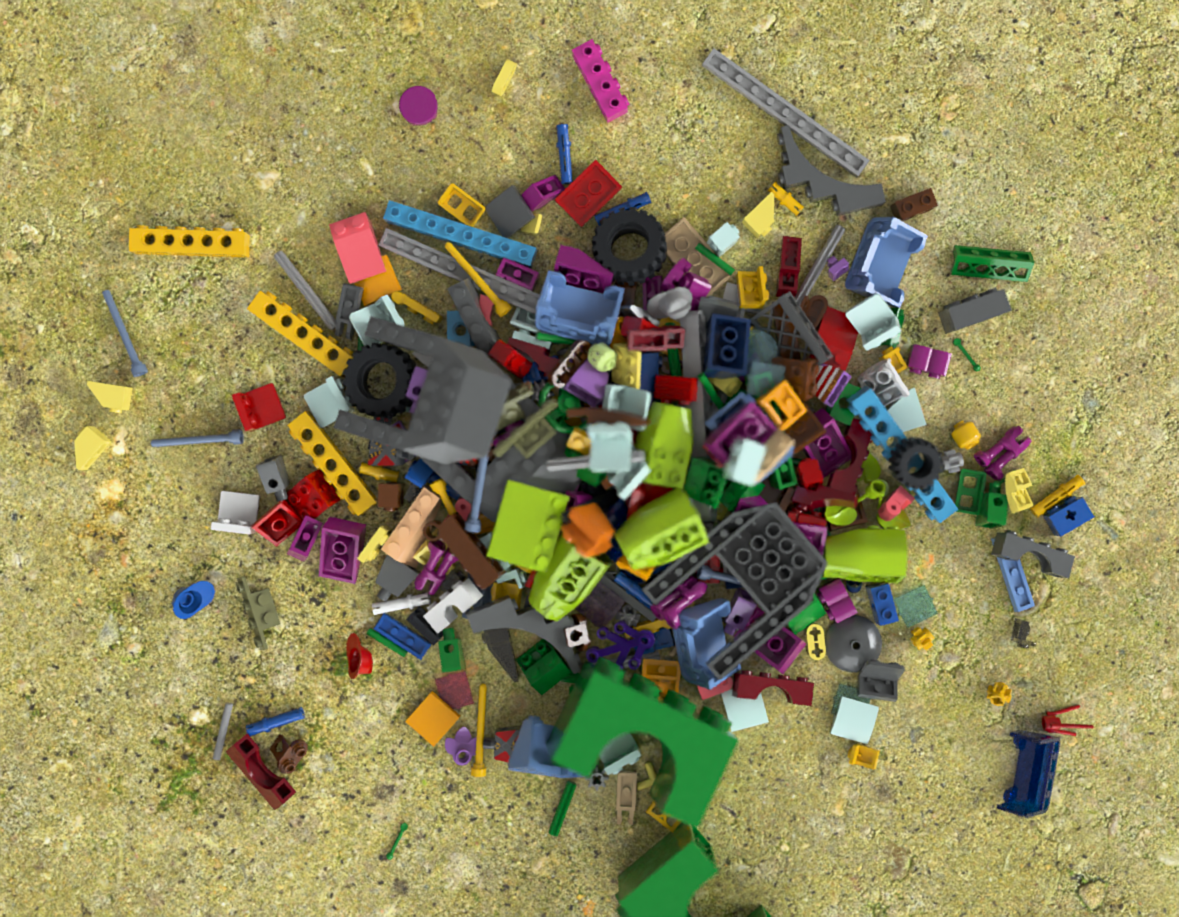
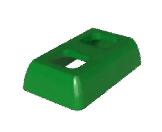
[955,469,987,515]

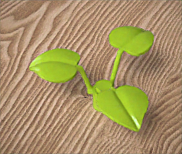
[825,448,911,529]

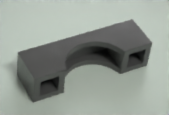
[447,278,500,356]
[991,530,1075,579]

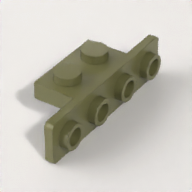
[496,381,533,431]
[493,399,558,459]
[236,576,281,651]

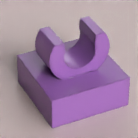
[827,256,849,282]

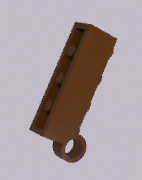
[423,512,506,590]

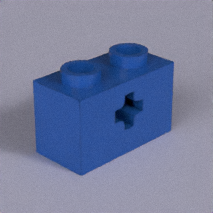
[1043,495,1094,537]
[866,583,899,626]

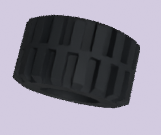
[888,437,944,490]

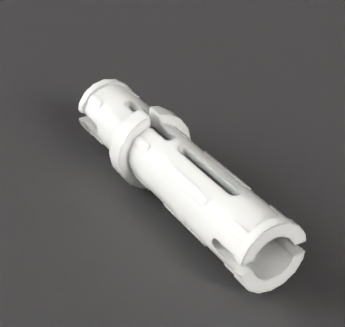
[372,592,431,615]

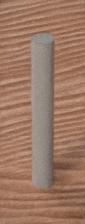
[213,702,233,760]

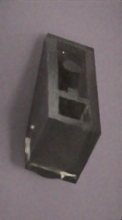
[482,628,520,682]

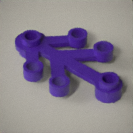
[586,621,655,670]

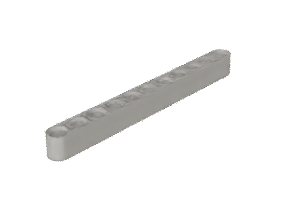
[680,310,717,522]

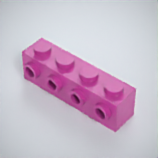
[572,39,629,123]

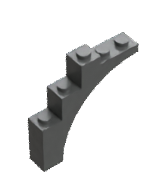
[777,125,886,216]
[465,595,582,674]

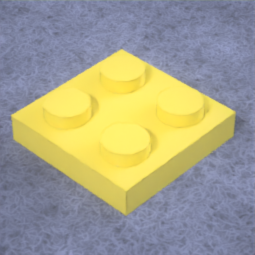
[357,525,392,563]

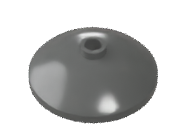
[825,615,882,672]

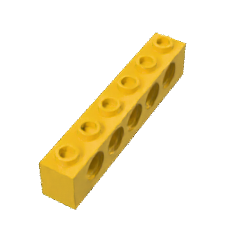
[129,225,250,258]
[247,290,354,377]
[287,411,378,516]

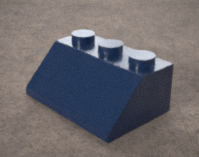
[703,314,751,379]
[640,351,662,410]

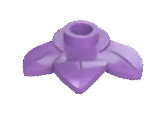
[445,726,476,765]

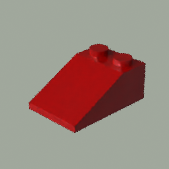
[806,306,859,371]

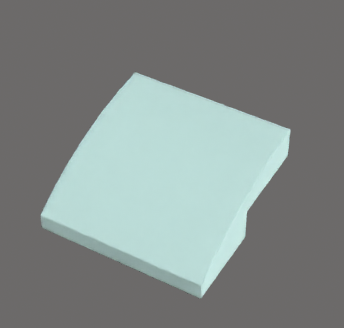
[607,445,650,500]
[721,689,769,732]
[830,696,879,744]

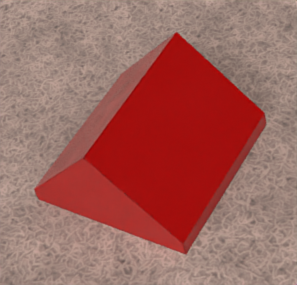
[251,500,303,547]

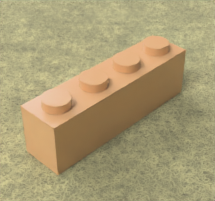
[381,485,442,568]

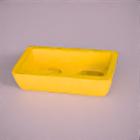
[438,183,486,227]

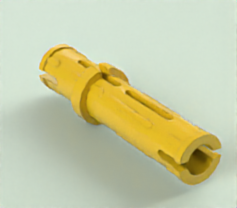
[1030,474,1085,518]

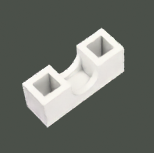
[423,578,483,634]

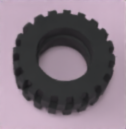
[592,207,667,286]
[342,343,417,418]

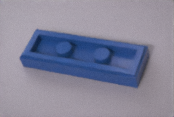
[373,613,432,660]

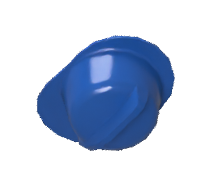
[171,581,215,619]

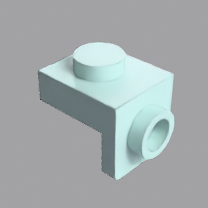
[497,566,528,589]

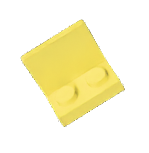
[611,342,641,389]

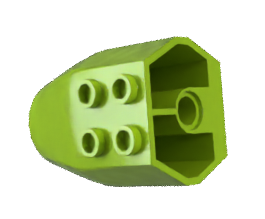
[635,401,694,489]
[615,487,709,570]
[822,526,908,584]
[528,532,612,621]

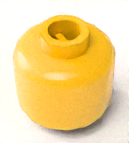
[951,421,981,450]

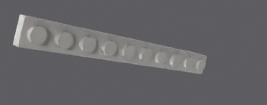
[702,48,870,178]
[378,228,541,315]

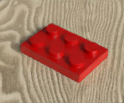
[555,160,622,228]

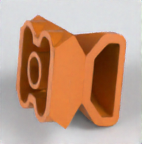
[561,503,615,558]

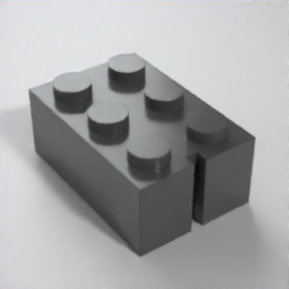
[938,288,1012,334]

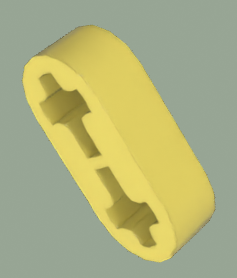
[492,59,517,96]
[805,623,826,660]

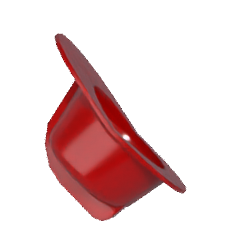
[346,633,373,679]

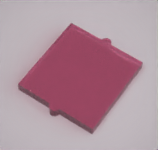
[435,671,474,710]

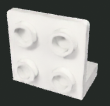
[211,491,260,534]

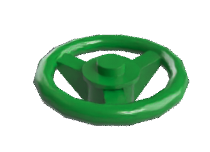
[538,377,598,434]

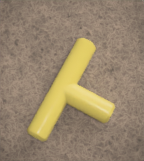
[636,762,657,791]

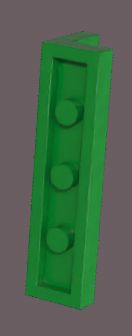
[951,245,1035,282]

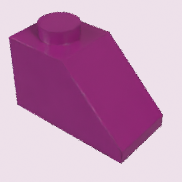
[521,175,565,212]
[287,516,323,562]

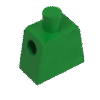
[975,483,1008,529]
[438,628,466,672]

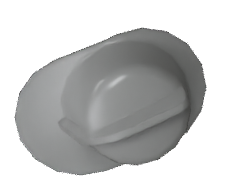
[647,287,692,319]

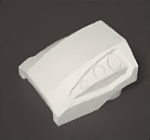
[857,358,910,407]

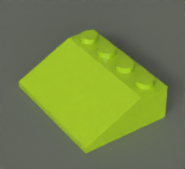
[486,479,569,573]

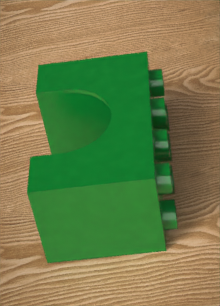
[546,656,739,829]
[615,822,772,917]

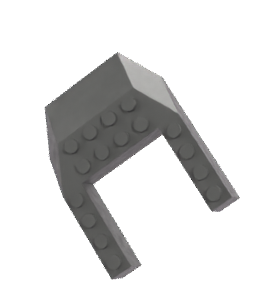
[334,316,512,465]
[419,382,583,522]
[642,502,827,681]

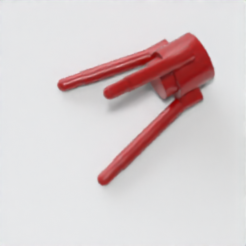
[1042,705,1094,736]

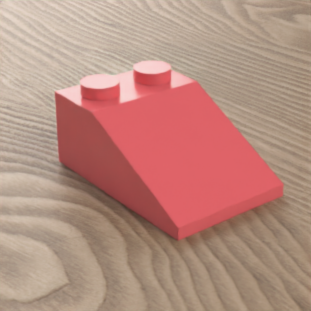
[329,212,386,284]

